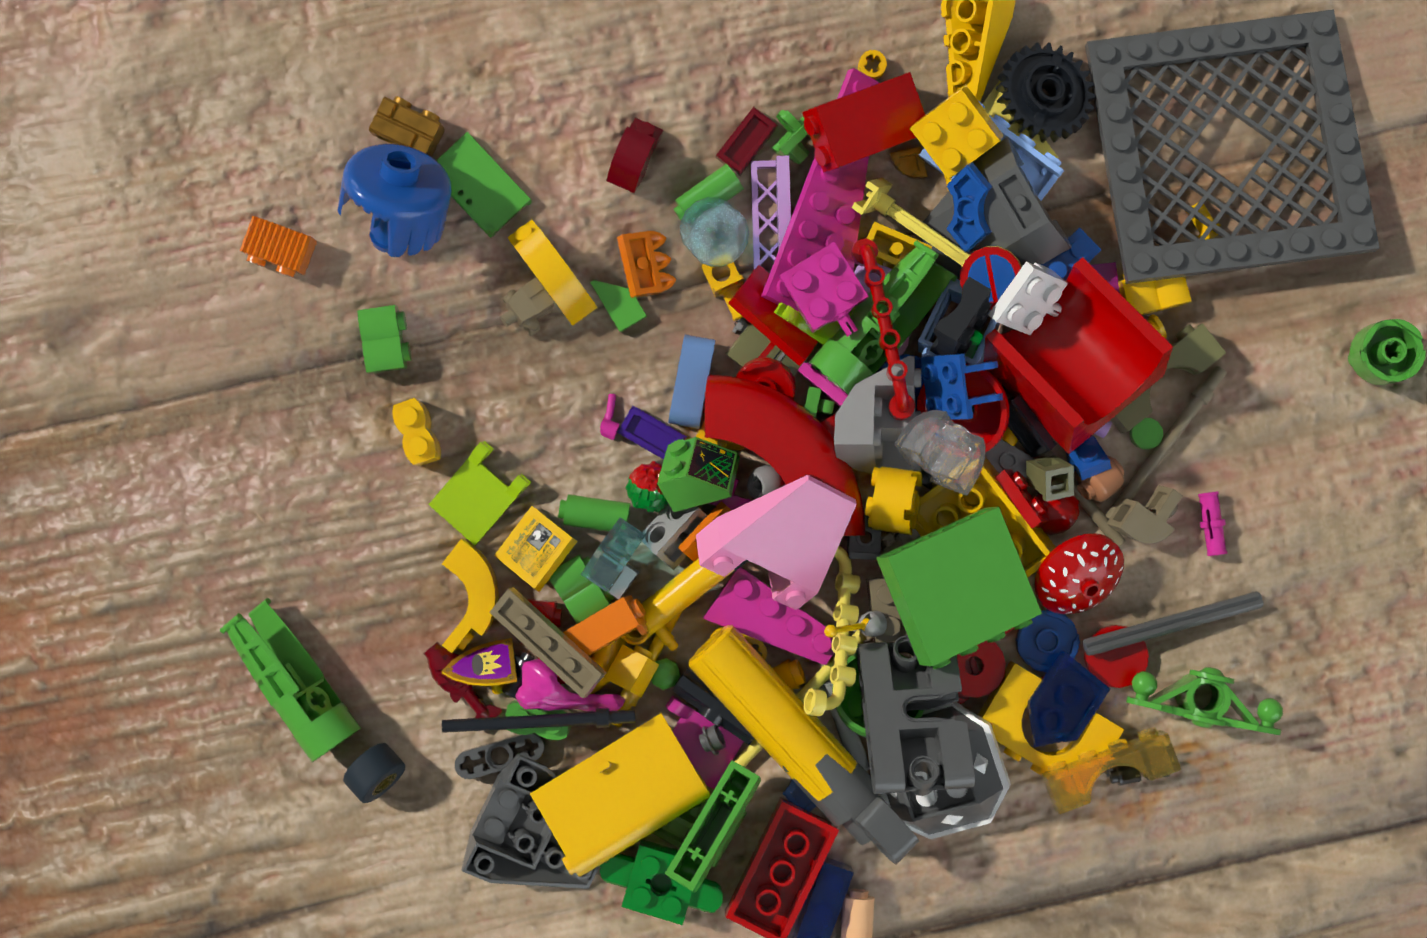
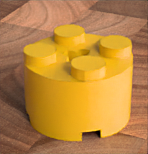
[865,466,922,535]

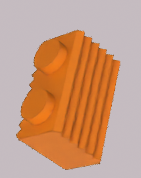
[240,216,317,278]

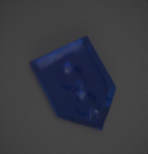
[1028,650,1111,747]

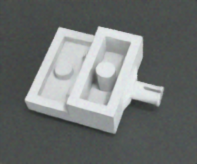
[988,261,1068,335]

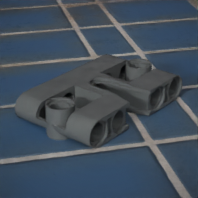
[856,635,975,796]

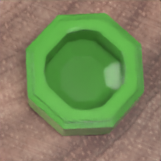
[651,658,681,690]

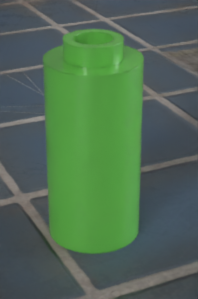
[673,164,744,226]
[558,494,631,534]

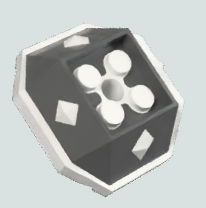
[880,702,1011,839]

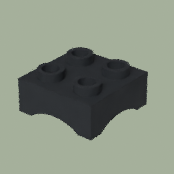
[930,277,992,355]

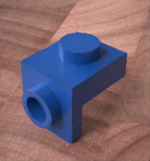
[1066,436,1111,480]

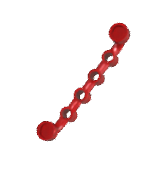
[852,239,915,420]

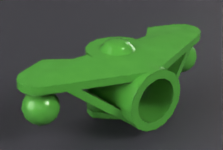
[1126,667,1283,735]

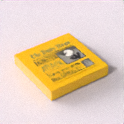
[494,506,578,592]

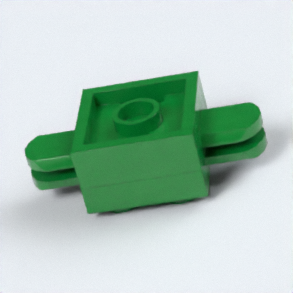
[600,839,723,925]

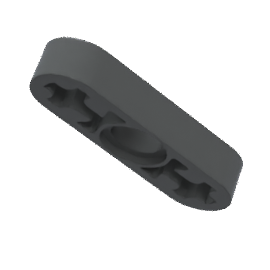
[455,733,545,779]

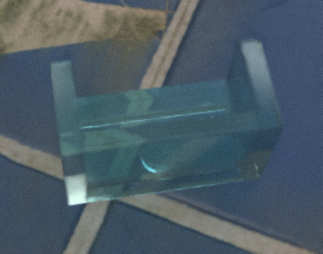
[581,517,646,591]

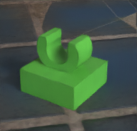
[804,386,835,418]

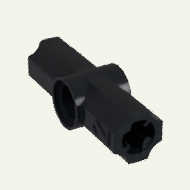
[672,668,755,745]

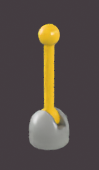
[824,610,887,638]

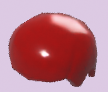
[1036,492,1080,536]

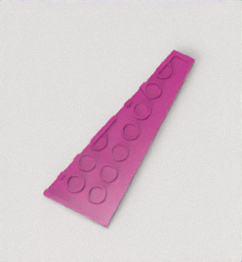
[761,68,879,311]

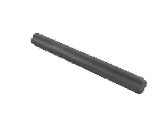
[1083,592,1264,656]

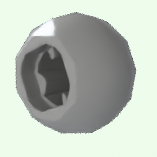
[747,465,786,500]

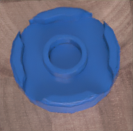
[1015,609,1080,673]

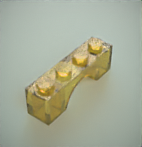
[1041,727,1182,814]

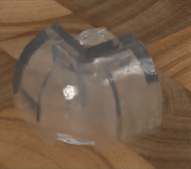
[894,410,986,496]

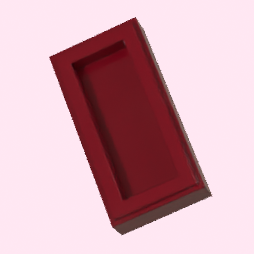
[716,106,778,176]

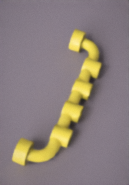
[804,546,861,717]

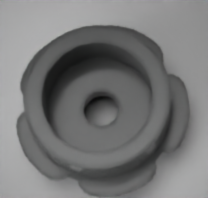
[699,725,726,755]

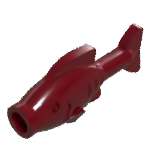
[423,642,502,718]

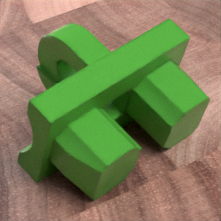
[772,108,811,164]

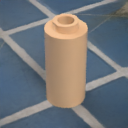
[841,889,875,938]

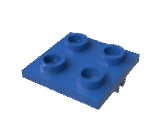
[920,354,1003,420]

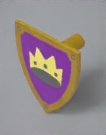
[441,638,517,694]

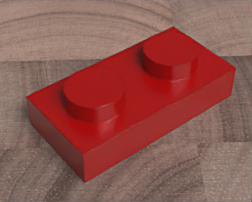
[995,469,1049,529]

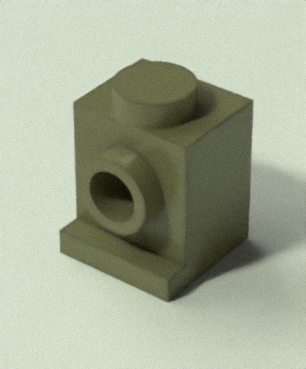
[1026,455,1074,502]

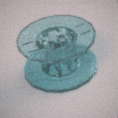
[680,197,749,267]

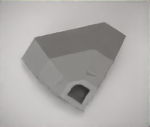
[834,356,922,474]

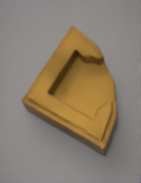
[889,147,927,179]

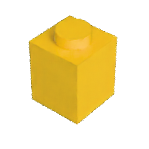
[604,644,659,698]

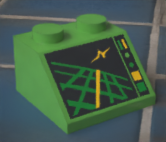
[657,437,740,512]

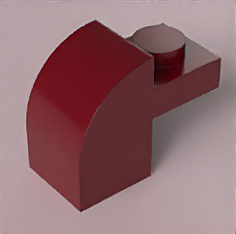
[606,117,664,193]

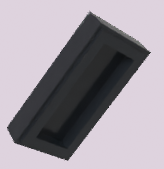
[1007,394,1057,458]

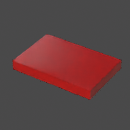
[728,265,818,366]

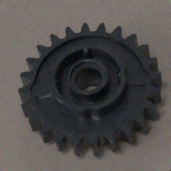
[996,42,1096,143]

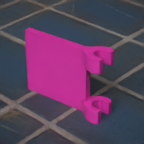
[665,695,744,789]

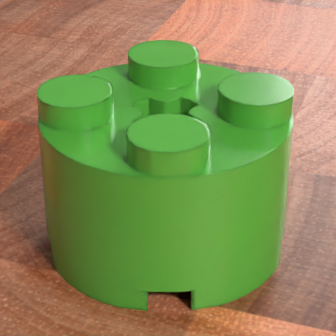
[1348,319,1426,385]

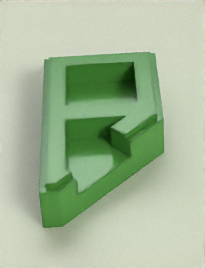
[590,280,647,333]

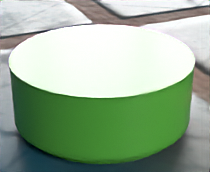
[1129,418,1163,450]

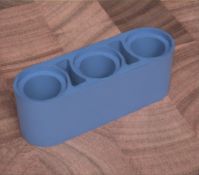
[668,334,716,429]

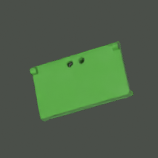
[436,132,532,238]

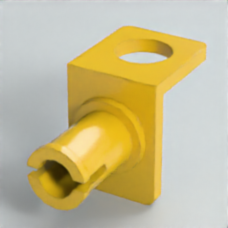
[702,253,744,321]

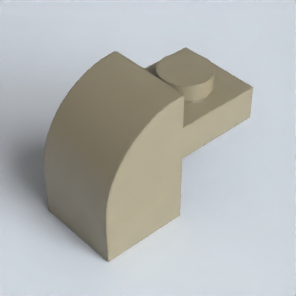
[1106,485,1183,543]

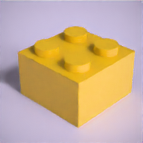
[910,84,1004,180]

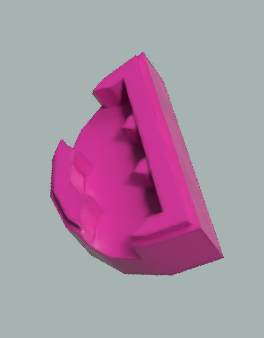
[798,362,848,407]

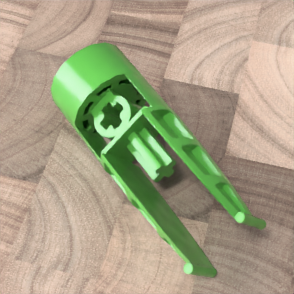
[809,240,957,395]
[220,598,361,763]

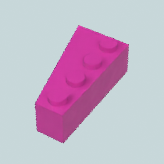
[703,567,835,665]

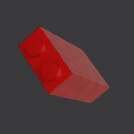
[802,72,925,173]

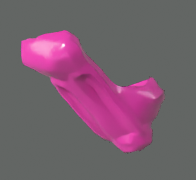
[515,659,625,712]

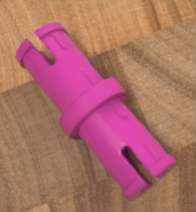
[1198,491,1228,556]

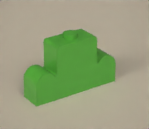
[665,760,761,893]

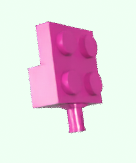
[779,242,869,337]

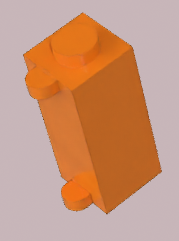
[563,595,648,656]

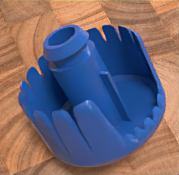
[337,144,452,257]

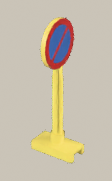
[851,178,1022,310]

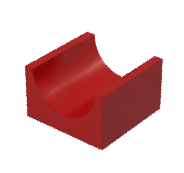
[983,257,1173,454]

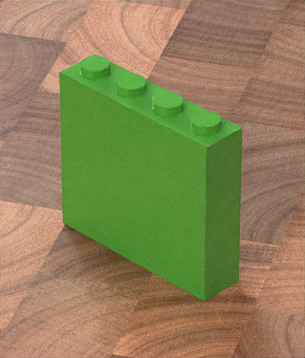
[876,507,1042,669]

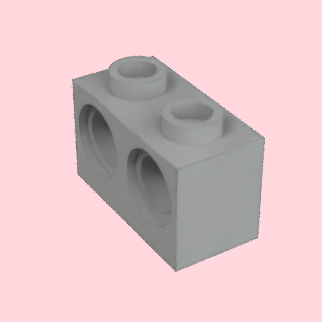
[638,504,707,570]

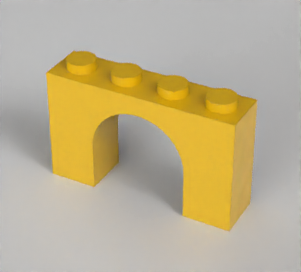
[978,661,1124,795]

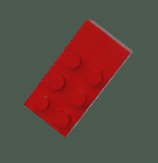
[725,797,839,938]

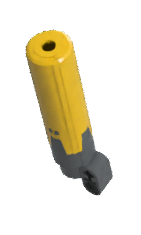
[689,625,919,865]

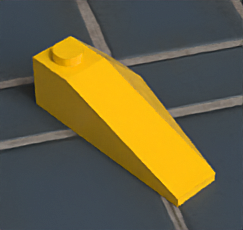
[941,0,1016,101]

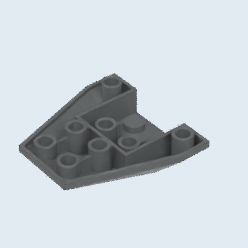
[920,137,1072,280]
[461,754,600,889]

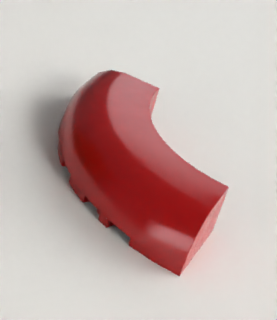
[705,375,866,536]

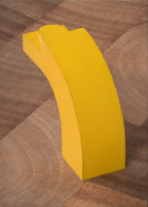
[507,220,598,326]
[442,539,499,653]

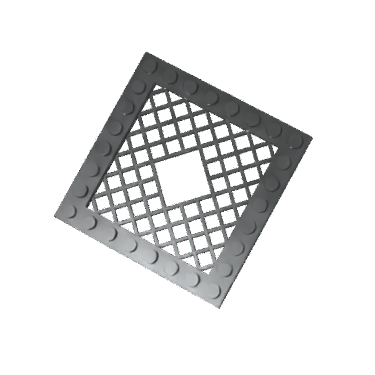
[1085,9,1380,284]

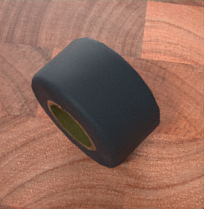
[343,743,406,803]

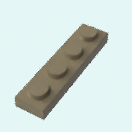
[489,587,607,698]

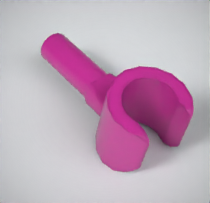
[600,394,620,440]

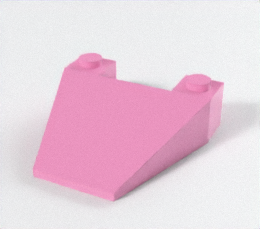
[696,475,857,610]

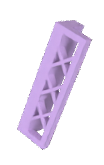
[751,156,791,269]

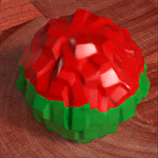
[625,461,668,512]

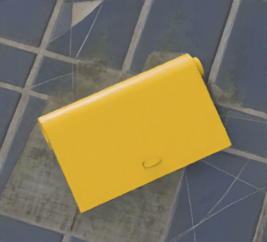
[530,713,711,877]

